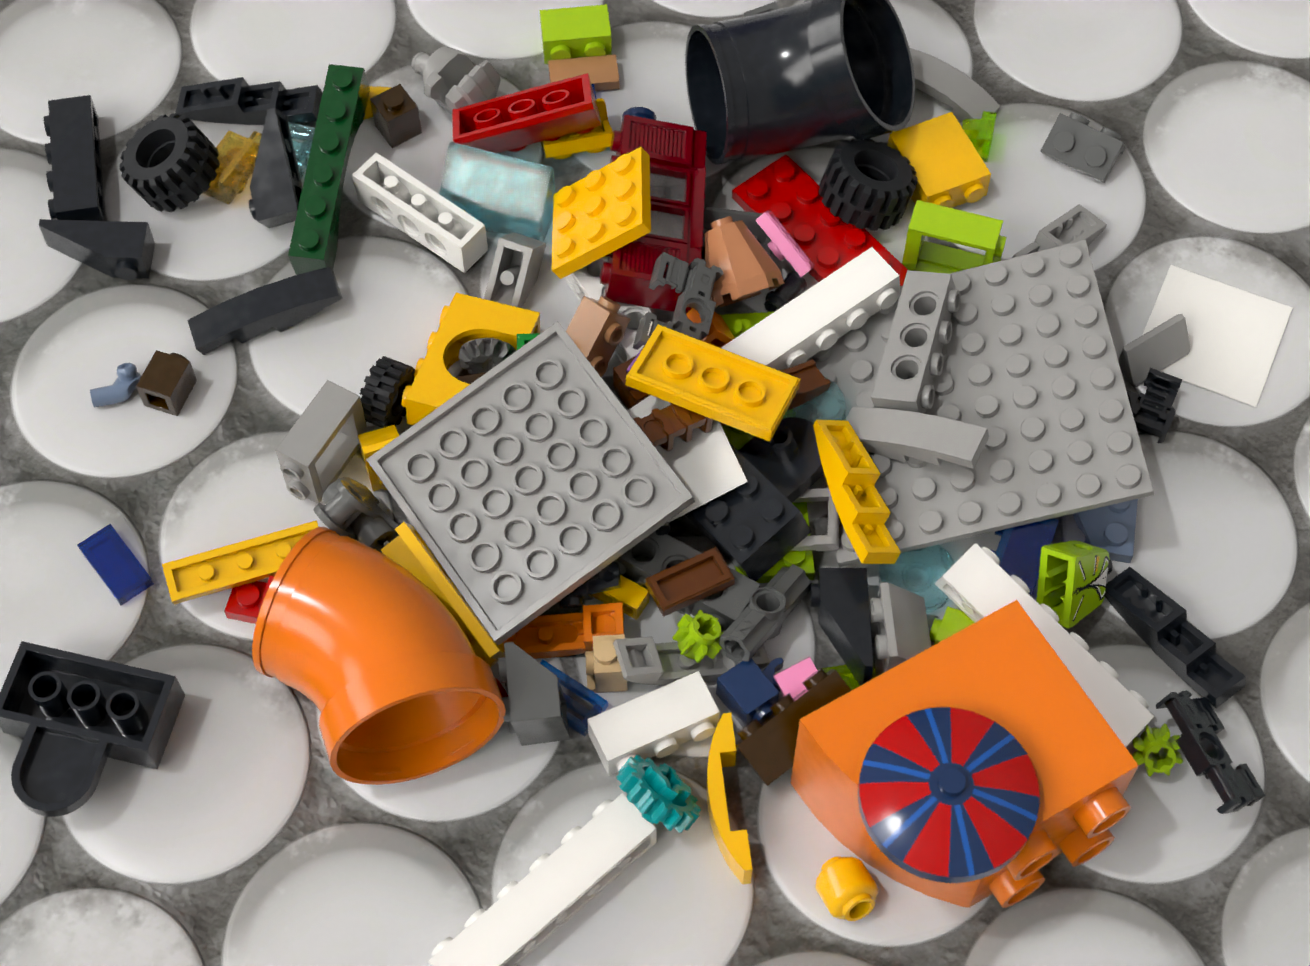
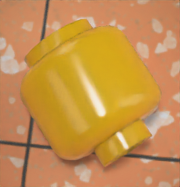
[815,856,878,921]

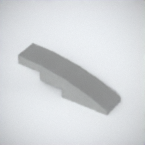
[1012,204,1107,258]
[845,407,989,469]

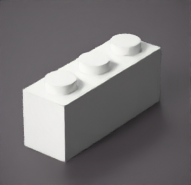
[587,671,720,776]

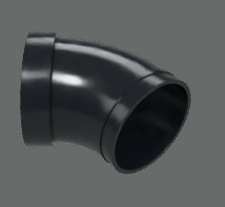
[685,0,915,165]

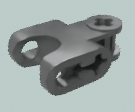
[313,477,399,553]

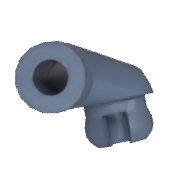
[90,363,141,408]

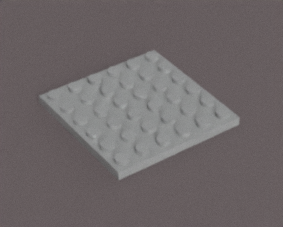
[366,321,695,645]

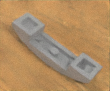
[910,48,1000,132]
[613,631,770,686]

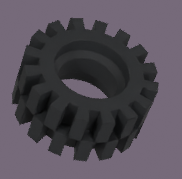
[359,356,415,428]

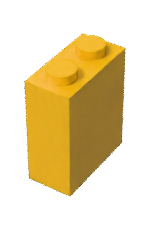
[887,112,991,208]

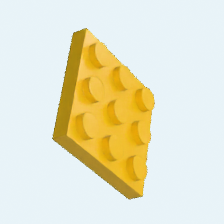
[552,147,651,279]

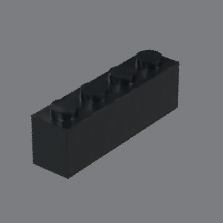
[43,95,105,221]

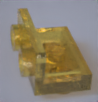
[203,130,262,204]

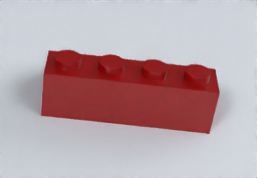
[452,73,601,162]

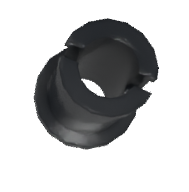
[764,272,807,312]

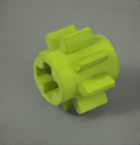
[672,610,724,663]
[1132,724,1183,777]

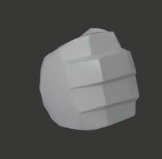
[412,46,501,115]

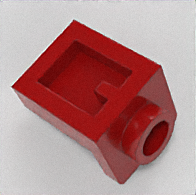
[224,575,274,624]

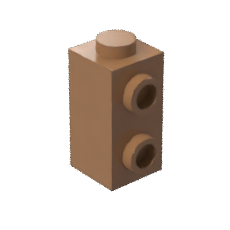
[566,296,631,377]

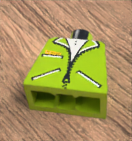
[1036,540,1113,629]

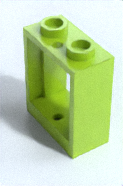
[902,200,1007,274]

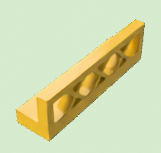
[162,520,319,605]
[381,522,505,668]

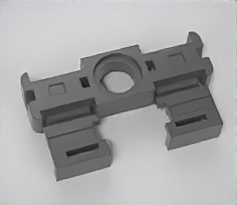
[633,252,723,350]

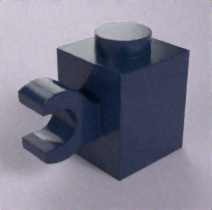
[716,657,784,727]

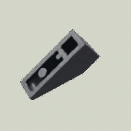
[249,107,302,228]
[39,219,155,280]
[810,568,873,686]

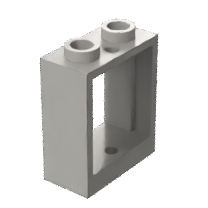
[275,380,368,504]

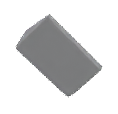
[1118,313,1190,386]

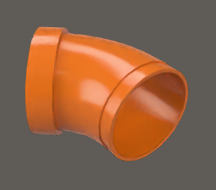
[252,527,506,785]

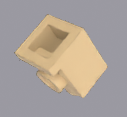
[585,634,628,693]

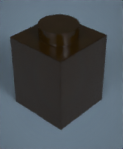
[370,84,422,148]
[136,350,197,417]

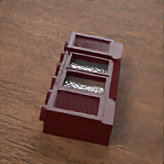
[599,114,707,314]

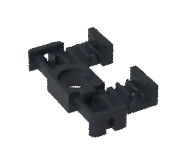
[1126,368,1183,443]
[1156,690,1265,814]

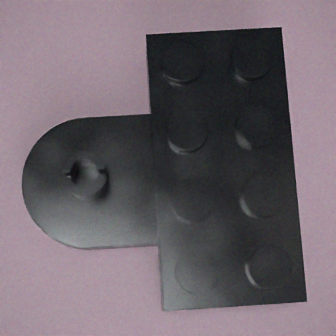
[685,417,824,582]
[0,641,185,817]

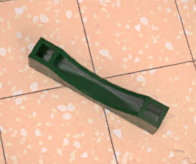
[288,64,370,275]

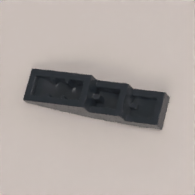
[175,77,323,125]
[187,267,343,355]
[1105,567,1246,708]

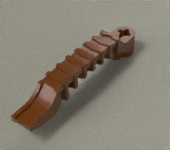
[633,359,831,451]

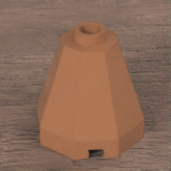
[705,216,784,309]

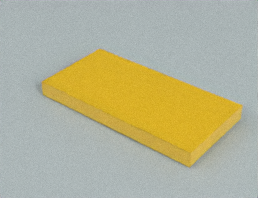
[625,324,801,442]

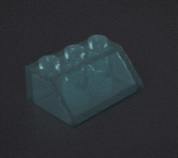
[440,142,555,242]

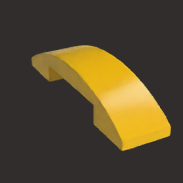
[706,713,752,884]

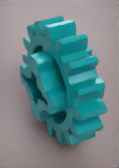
[616,755,701,833]

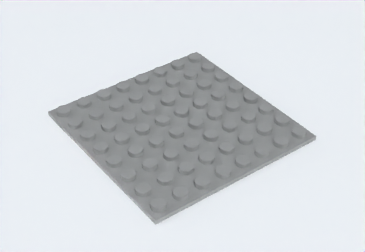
[807,240,1154,567]

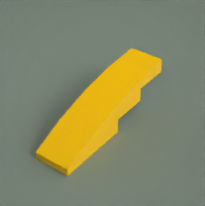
[813,420,901,564]

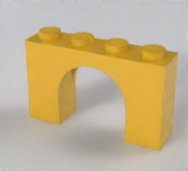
[401,293,540,425]

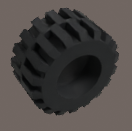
[119,113,220,212]
[818,138,918,231]

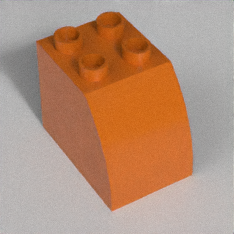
[790,600,1139,908]

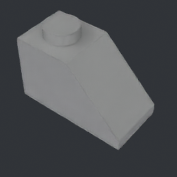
[484,232,547,308]

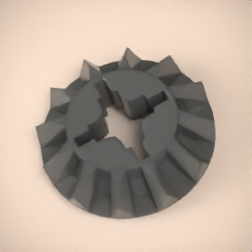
[459,338,517,374]

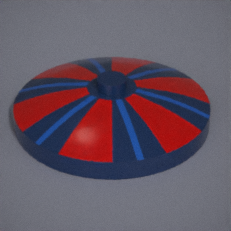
[858,707,1040,883]

